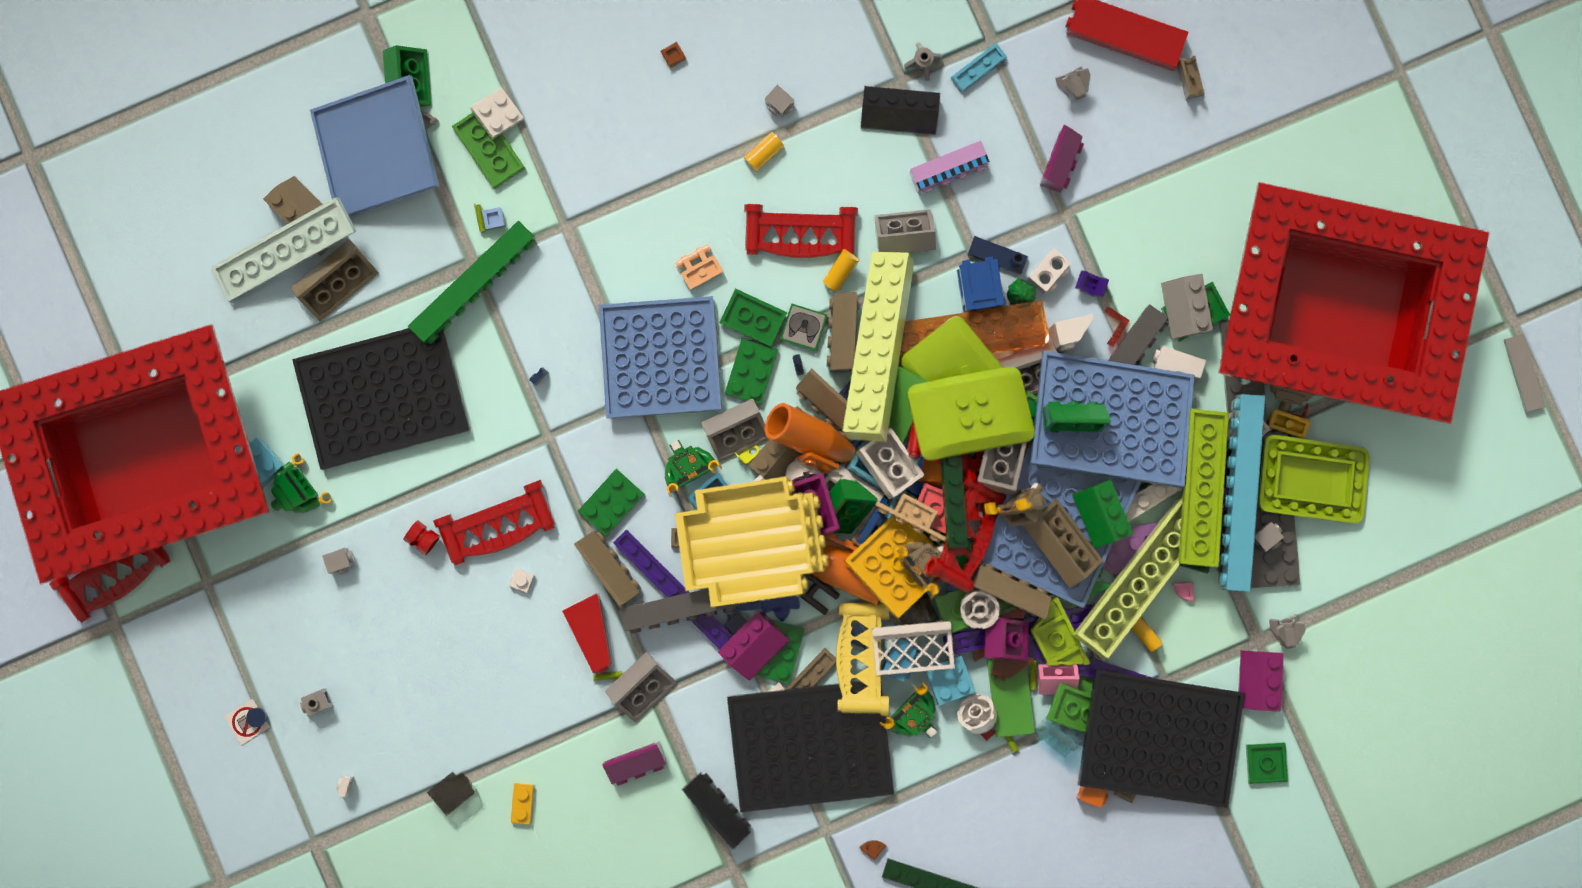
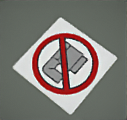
[224,699,270,745]

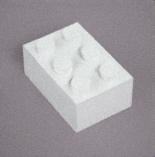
[856,427,924,499]

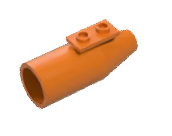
[765,403,855,473]
[811,533,879,605]

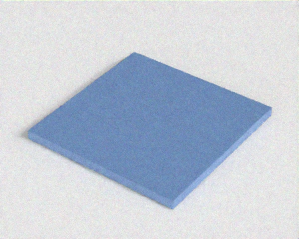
[310,75,440,217]

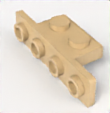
[875,493,946,543]

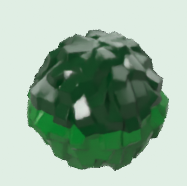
[1006,278,1036,309]

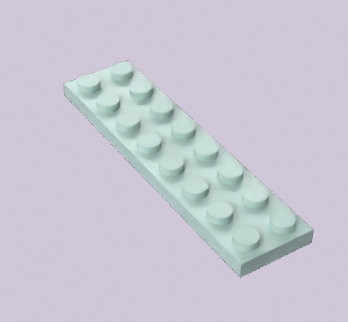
[211,197,357,302]

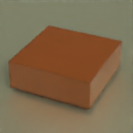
[660,42,686,68]

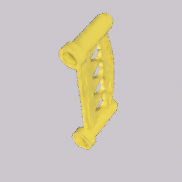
[836,602,889,716]

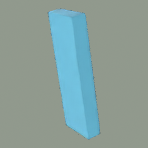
[951,43,1007,93]

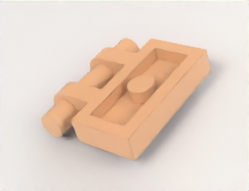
[675,244,724,291]

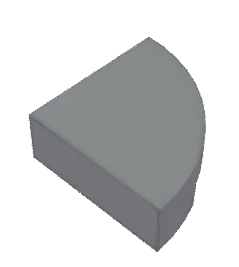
[421,110,438,129]

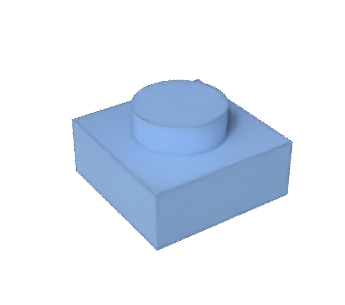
[482,207,505,230]

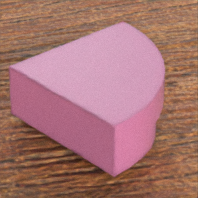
[1173,582,1194,601]

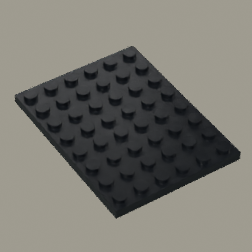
[292,328,470,470]
[1077,669,1245,808]
[727,681,894,813]

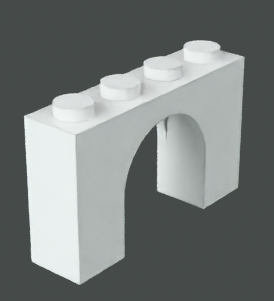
[1150,346,1206,380]

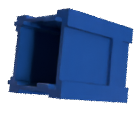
[956,256,1005,315]

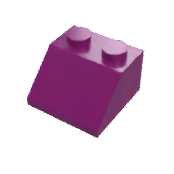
[984,618,1029,661]

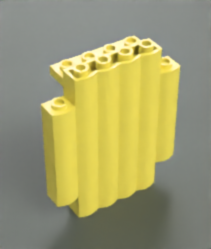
[675,477,829,607]

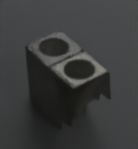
[427,772,477,815]

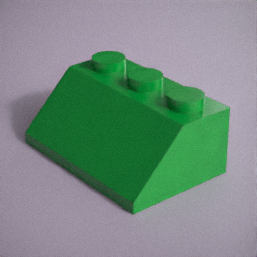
[383,45,431,107]
[1043,401,1111,432]
[829,479,879,534]
[1072,479,1133,548]

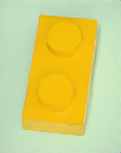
[510,783,534,824]

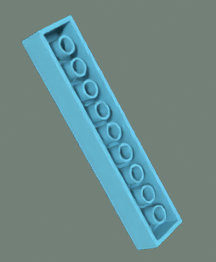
[1218,394,1265,592]

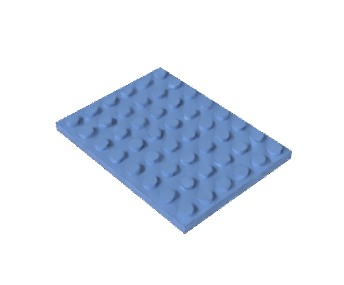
[1030,351,1195,488]
[982,438,1141,608]

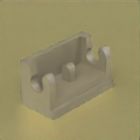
[1177,56,1205,100]

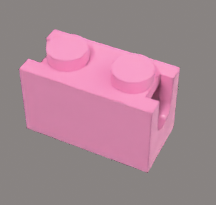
[1037,665,1079,695]

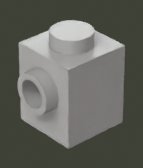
[765,85,794,117]
[1254,522,1284,552]
[322,548,355,575]
[300,688,333,716]

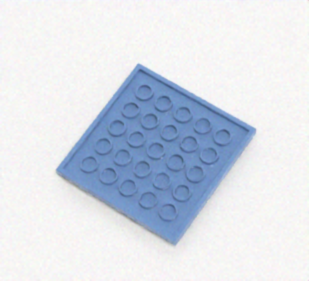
[599,296,721,419]

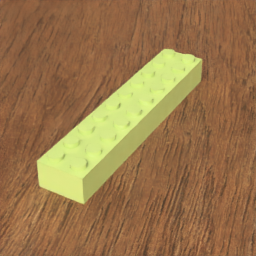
[843,252,914,441]
[1073,491,1224,659]

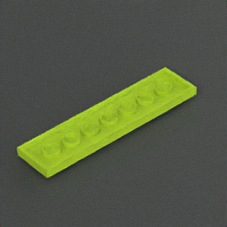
[1178,409,1229,567]

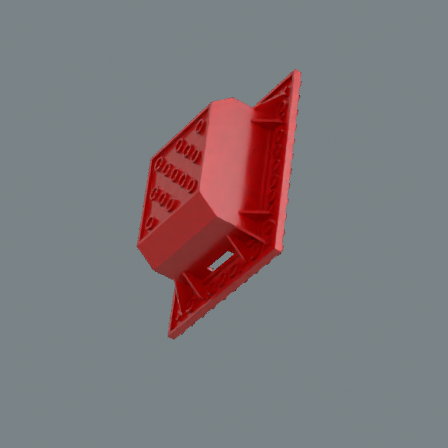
[1218,182,1490,424]
[0,324,270,584]

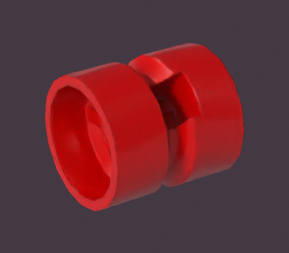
[403,520,440,556]

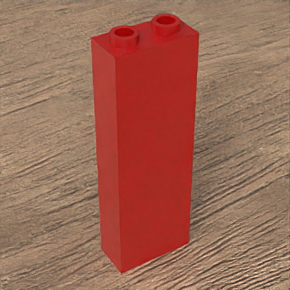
[1065,0,1189,71]

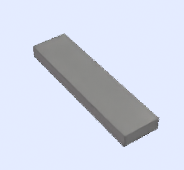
[1504,334,1545,413]

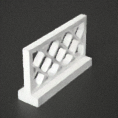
[872,621,954,675]

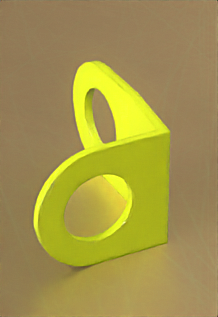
[734,445,760,465]

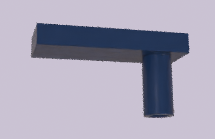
[967,236,1028,275]

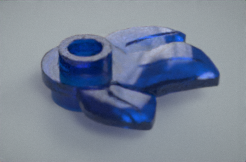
[762,595,800,621]

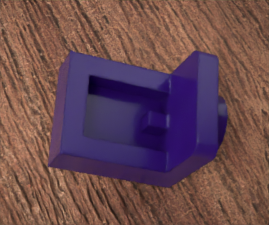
[1075,270,1109,297]

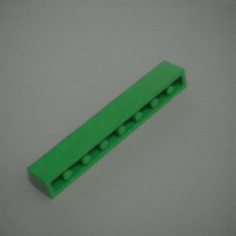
[408,220,535,345]

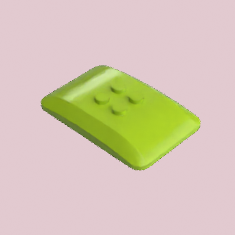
[901,316,1004,381]
[907,367,1035,460]
[1258,435,1370,523]

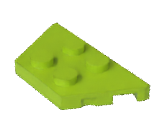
[1030,597,1090,665]

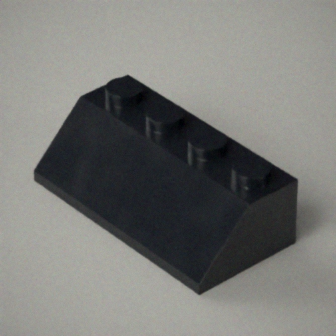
[860,86,940,135]
[682,772,751,850]

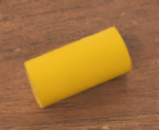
[743,132,784,172]
[823,249,860,291]
[1267,408,1311,439]
[1131,616,1162,652]

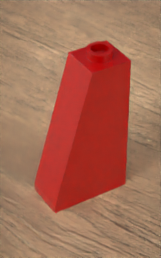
[562,593,612,674]

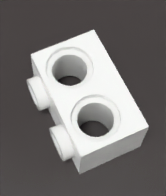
[1027,248,1071,294]

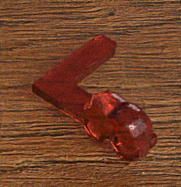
[1105,307,1130,347]

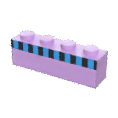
[909,141,990,194]

